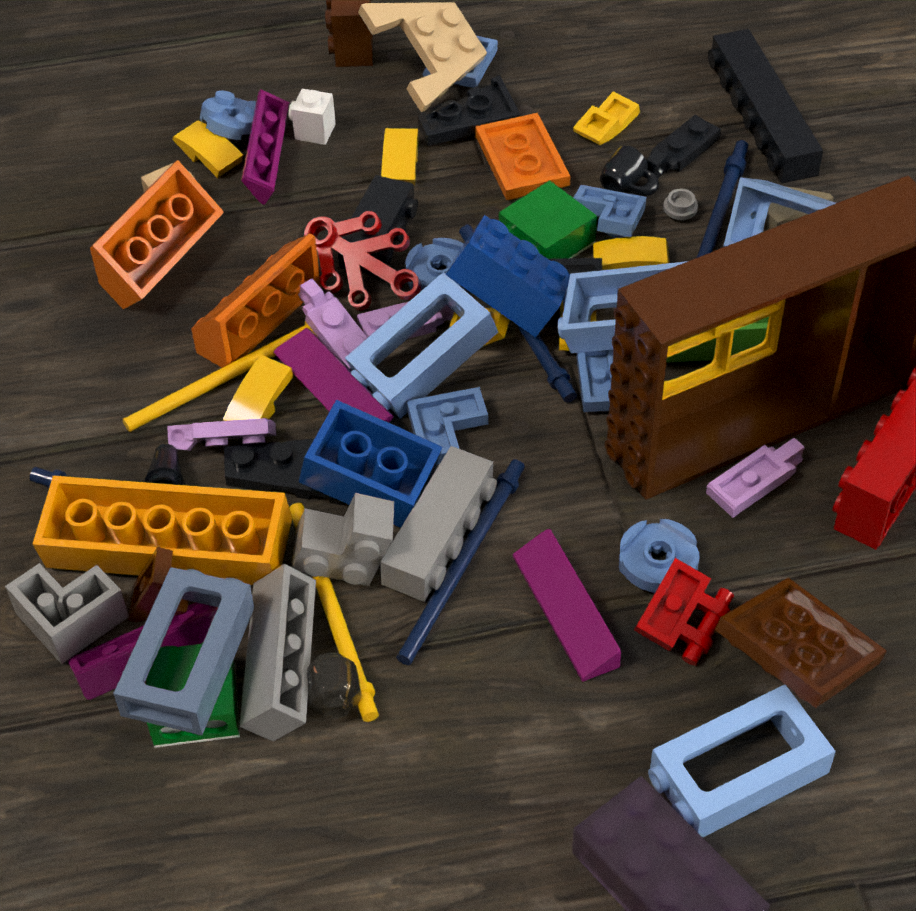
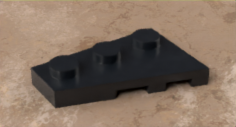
[418,75,521,146]
[224,438,343,505]

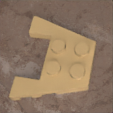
[358,2,487,113]

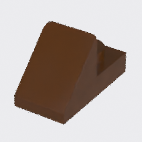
[127,547,188,622]

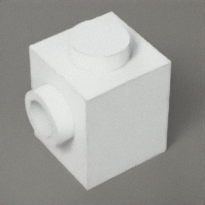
[289,89,336,145]

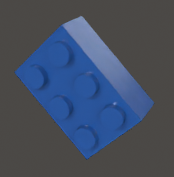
[446,215,570,337]
[299,400,443,528]

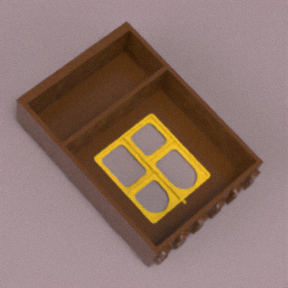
[605,175,916,500]

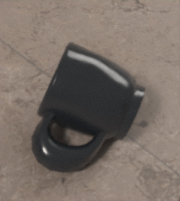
[600,145,659,196]

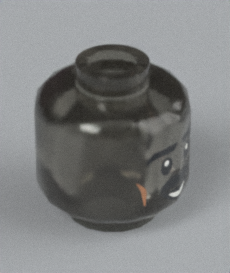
[307,653,362,719]

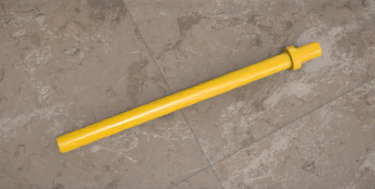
[123,321,317,432]
[289,503,379,722]

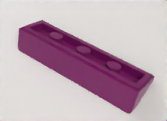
[241,89,289,205]
[274,328,394,423]
[513,529,621,682]
[67,602,218,700]

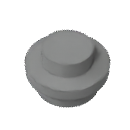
[663,189,698,220]

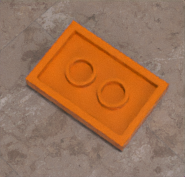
[476,113,570,200]

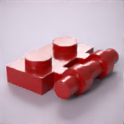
[634,558,734,666]

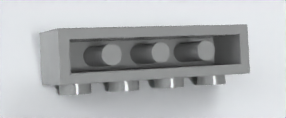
[380,446,497,602]
[239,564,316,741]

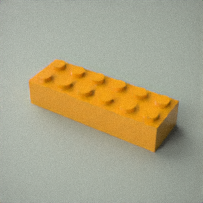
[33,476,292,585]

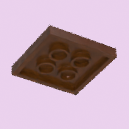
[715,577,887,708]

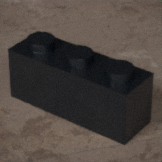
[338,175,418,277]

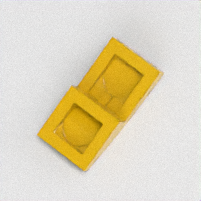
[573,91,640,145]
[173,120,243,178]
[381,128,418,186]
[593,236,669,270]
[223,355,293,421]

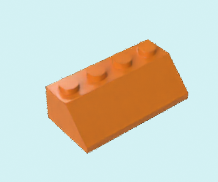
[90,160,224,309]
[191,233,321,368]

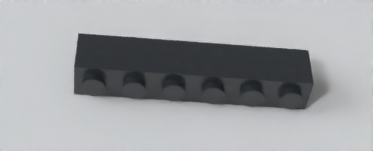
[708,29,823,184]

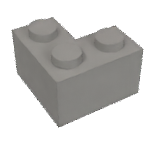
[292,493,394,586]
[5,563,129,664]

